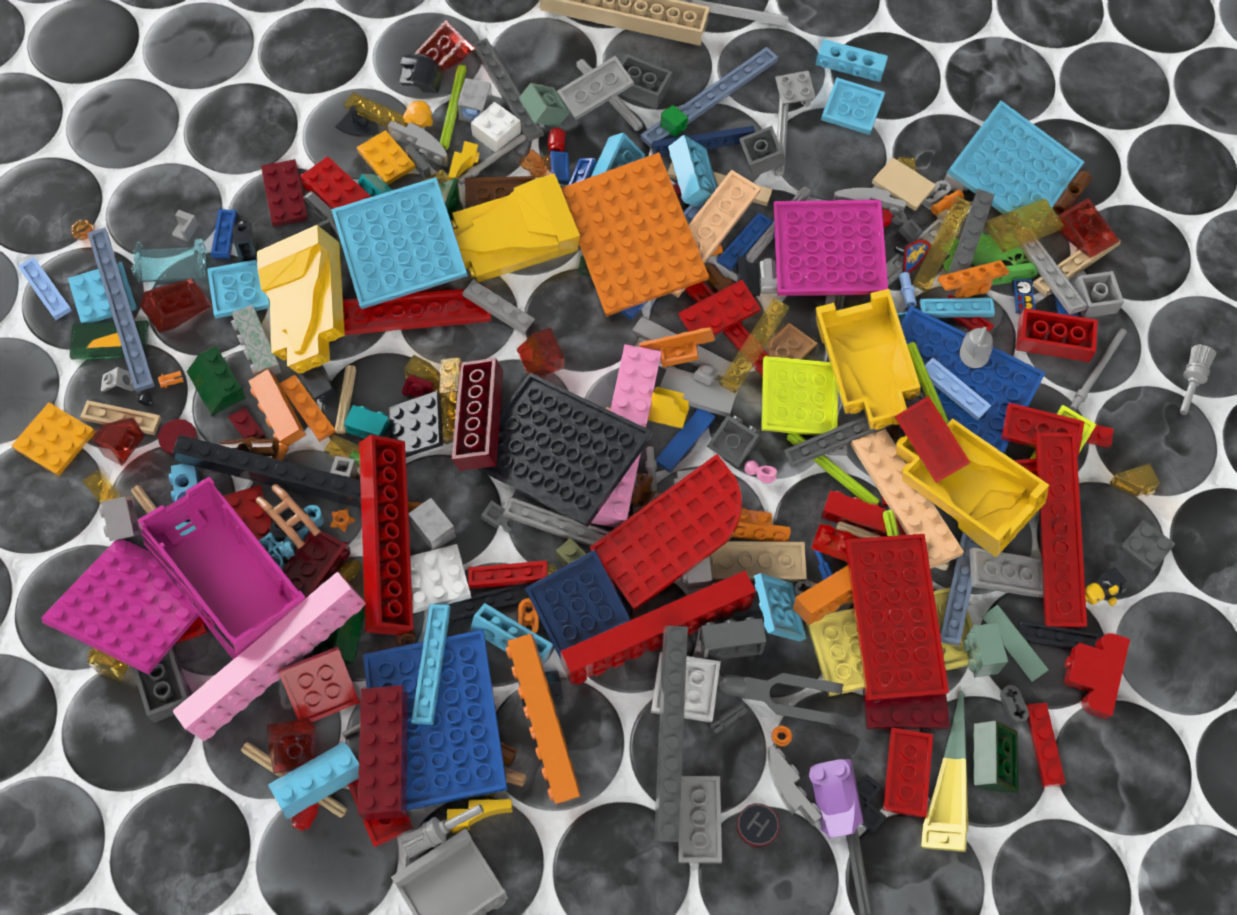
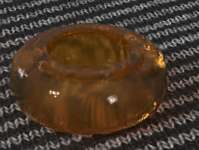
[71,220,94,240]

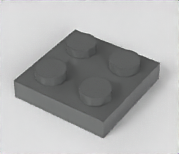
[1119,520,1175,573]

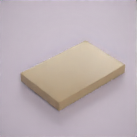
[872,157,936,211]

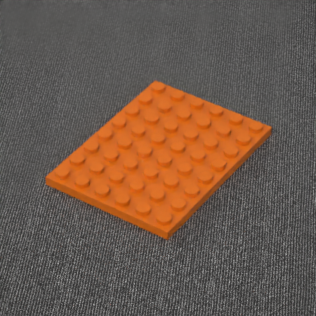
[561,152,709,317]

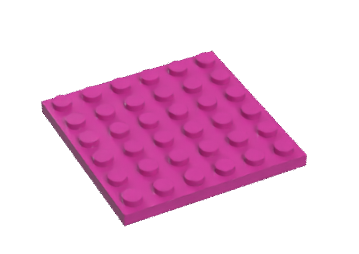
[774,200,888,296]
[41,539,199,675]

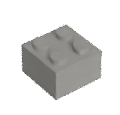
[1073,271,1124,318]
[99,496,141,541]

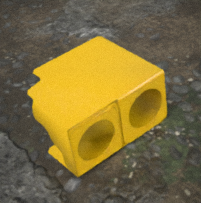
[648,387,689,429]

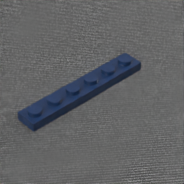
[651,126,755,157]

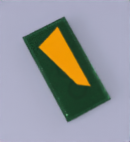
[69,320,149,360]

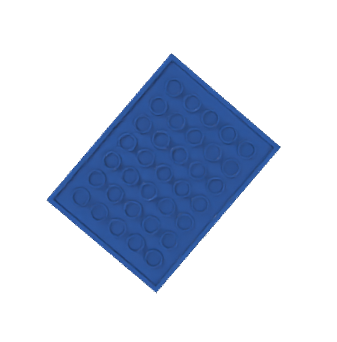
[900,306,1045,453]
[363,630,508,811]

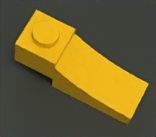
[447,141,480,181]
[447,799,513,834]

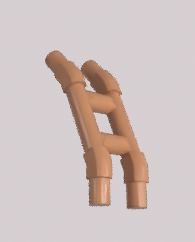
[256,484,321,549]

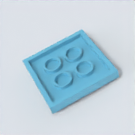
[821,78,885,135]
[207,260,270,318]
[68,262,137,326]
[754,573,806,642]

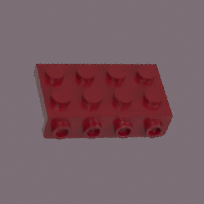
[282,530,351,599]

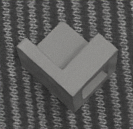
[172,210,199,242]

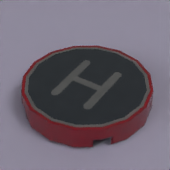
[737,803,779,847]

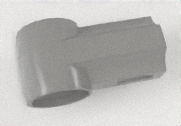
[759,258,777,294]

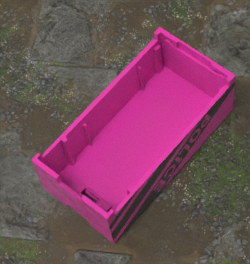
[138,477,305,660]

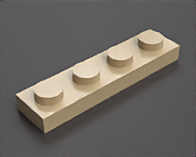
[80,400,161,435]

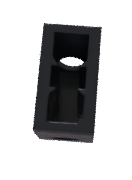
[233,221,258,263]

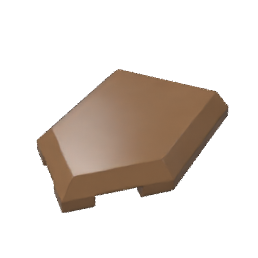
[768,323,818,360]

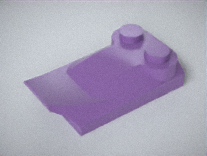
[809,759,864,838]

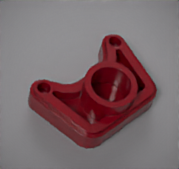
[402,375,435,398]

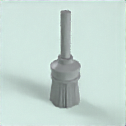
[1180,344,1216,415]
[400,804,484,858]

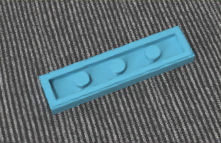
[919,298,995,318]

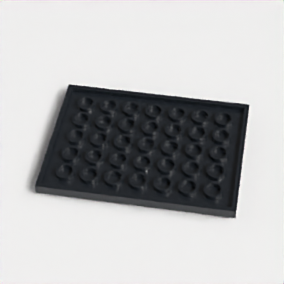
[477,373,653,527]

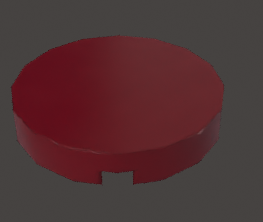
[158,419,198,456]

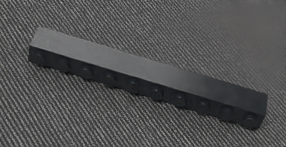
[172,435,361,508]

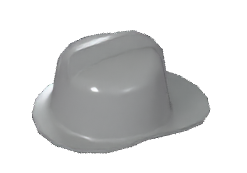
[960,327,993,368]

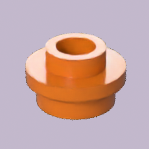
[771,726,792,747]

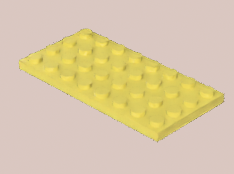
[807,587,973,697]

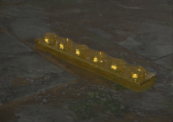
[912,196,972,293]
[719,298,790,394]

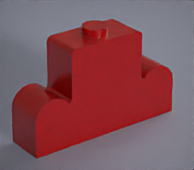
[1064,633,1130,719]

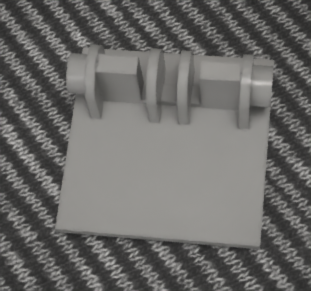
[775,71,816,106]

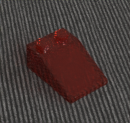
[414,20,474,72]
[1053,198,1120,258]
[140,278,212,333]

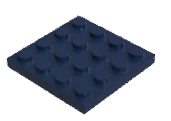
[525,550,632,660]

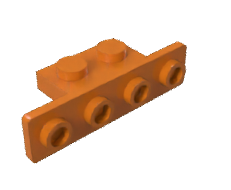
[938,260,1009,298]
[639,327,715,367]
[732,508,791,542]

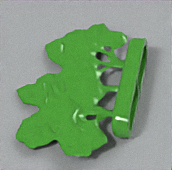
[940,230,1038,285]

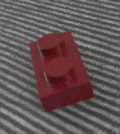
[228,407,265,439]

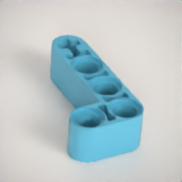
[259,505,324,570]

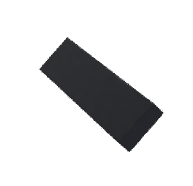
[448,584,529,622]
[1018,620,1100,650]

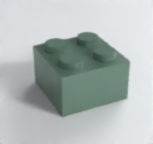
[519,83,570,127]
[963,622,1008,678]

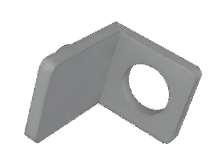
[101,367,135,392]

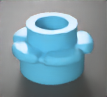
[279,541,295,560]

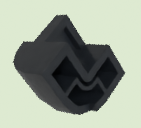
[399,54,443,93]

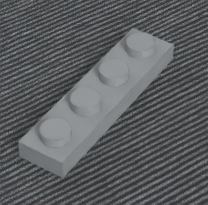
[462,280,535,335]

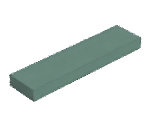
[982,605,1049,682]

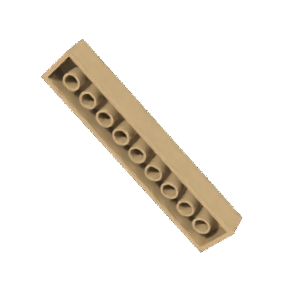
[540,0,710,46]

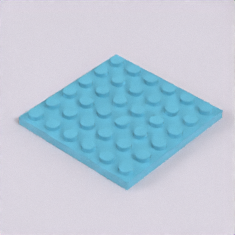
[947,101,1084,234]
[331,177,468,309]

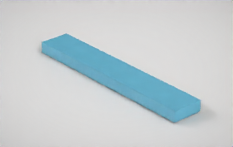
[411,604,451,725]

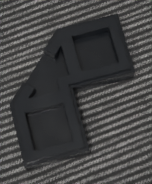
[857,773,887,834]

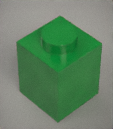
[660,105,688,137]

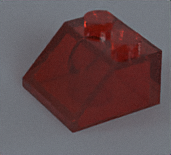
[517,328,565,377]
[92,417,145,466]
[267,718,316,774]

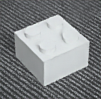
[471,102,521,152]

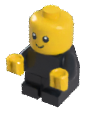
[1085,567,1127,607]

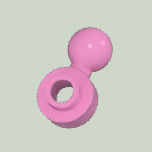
[744,460,777,484]

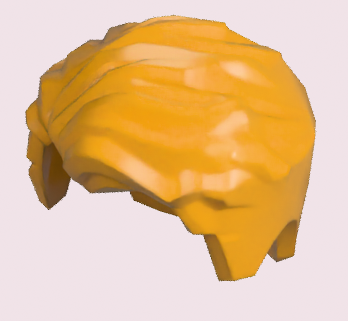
[403,101,434,128]

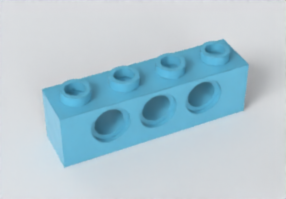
[816,39,888,82]
[169,464,200,537]
[470,603,553,665]

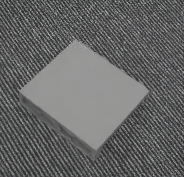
[391,829,508,915]

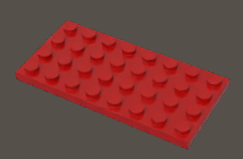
[845,534,949,701]

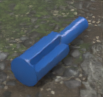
[814,550,833,580]

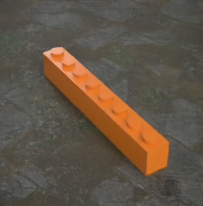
[506,633,582,804]

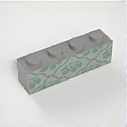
[231,305,282,376]

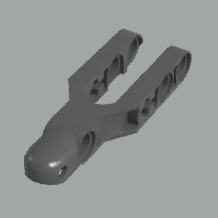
[719,673,844,725]

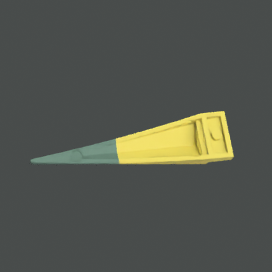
[921,690,969,852]

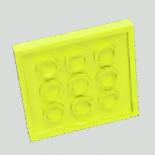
[762,356,838,436]

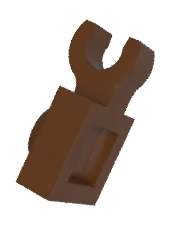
[631,473,653,508]

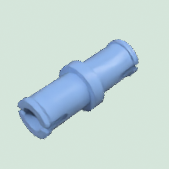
[898,272,917,308]

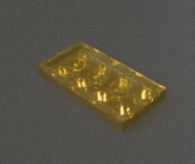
[985,198,1064,253]

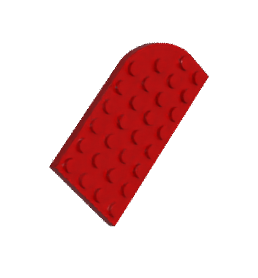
[589,454,742,610]

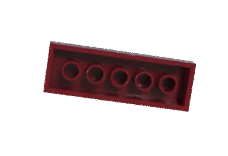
[452,358,503,471]
[358,685,408,820]

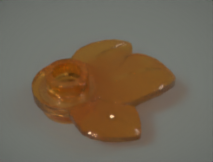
[519,149,551,178]

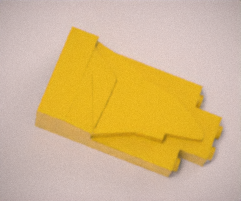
[450,173,580,283]
[257,225,345,374]
[816,289,921,430]
[896,419,1049,557]

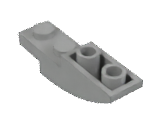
[388,121,449,167]
[833,188,907,216]
[767,745,822,826]

